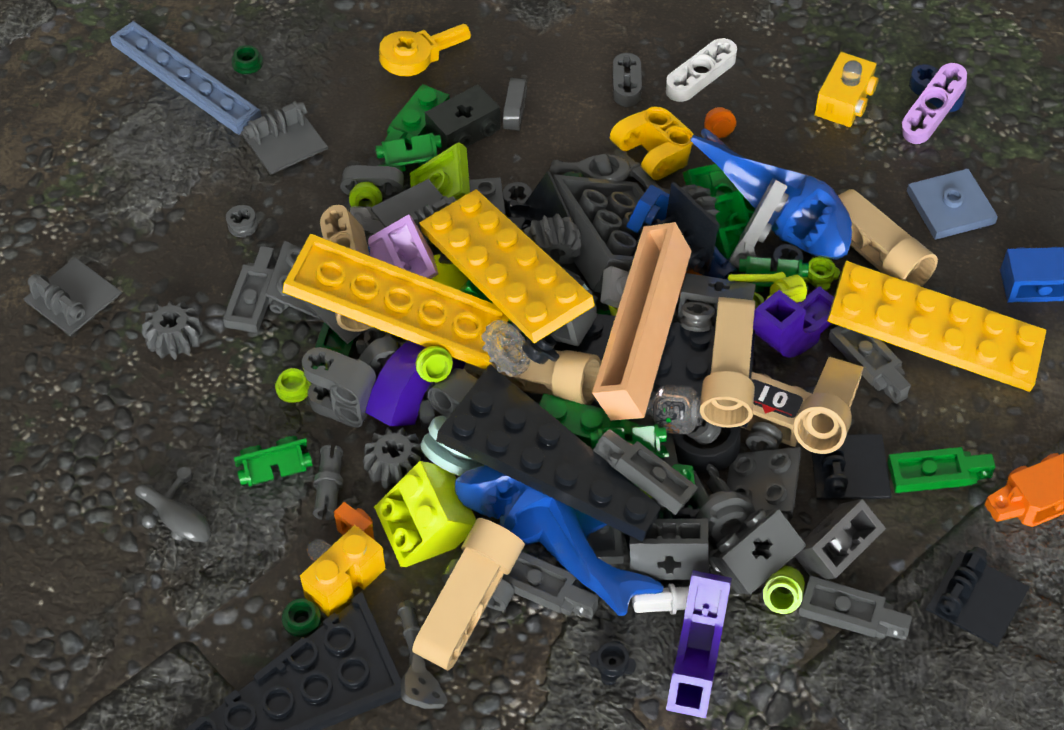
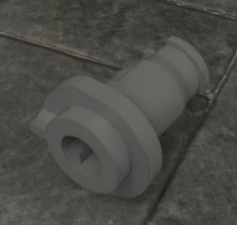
[692,464,755,543]

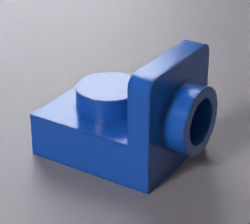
[626,184,669,233]

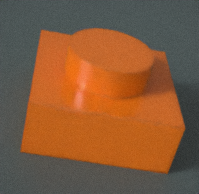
[334,502,375,540]

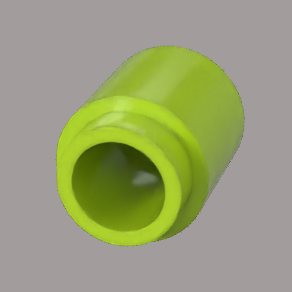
[763,566,805,614]

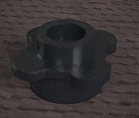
[522,334,559,364]
[589,641,636,685]

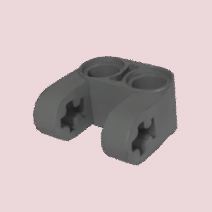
[302,347,376,428]

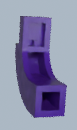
[753,286,834,358]
[365,340,466,427]
[666,570,732,718]

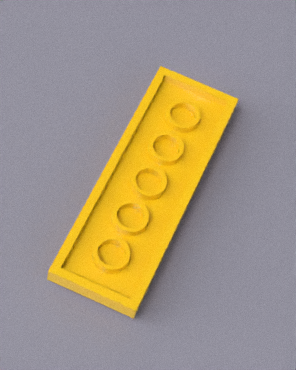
[419,189,595,343]
[282,233,509,370]
[827,261,1046,392]

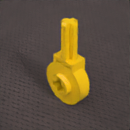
[379,24,471,77]

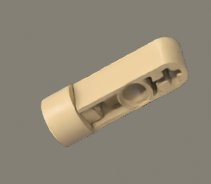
[838,189,938,287]
[320,205,374,332]
[700,297,755,428]
[463,341,601,405]
[794,357,864,454]
[412,518,525,671]

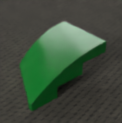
[682,164,755,259]

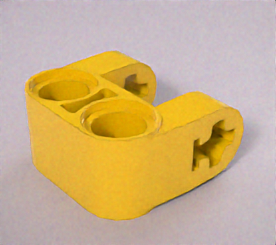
[610,107,694,180]

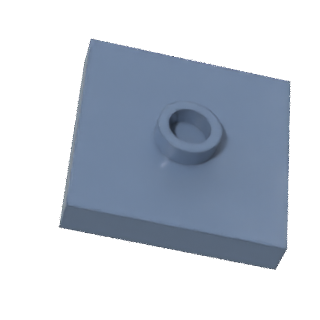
[906,169,998,240]

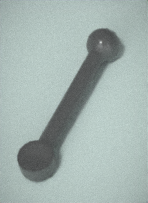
[142,467,192,529]

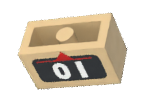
[740,372,812,447]

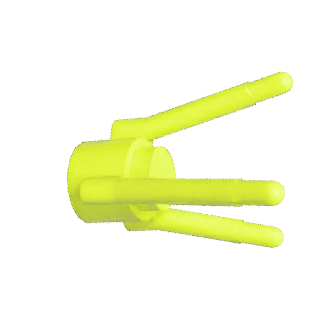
[728,272,807,303]

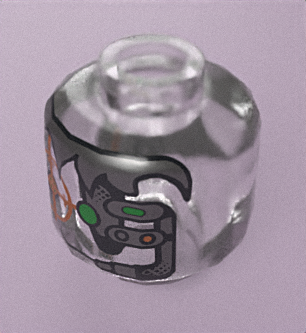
[647,385,703,434]

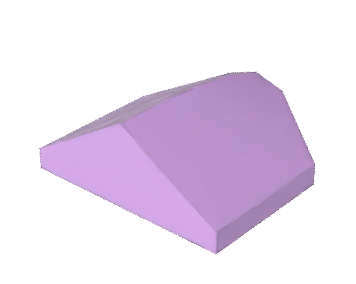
[368,214,439,279]

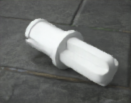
[632,584,689,615]

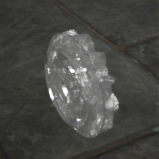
[481,320,530,377]

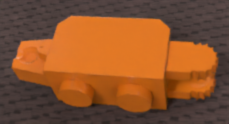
[984,453,1064,527]

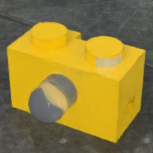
[814,52,879,128]
[300,525,386,617]

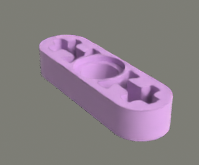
[902,63,967,144]

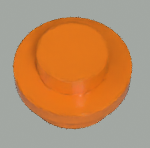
[704,107,736,138]

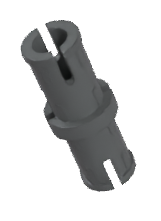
[313,445,344,520]

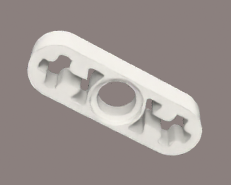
[666,38,737,102]

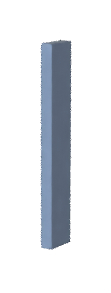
[110,21,262,135]

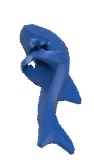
[690,129,852,260]
[455,465,664,616]

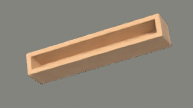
[592,222,692,421]

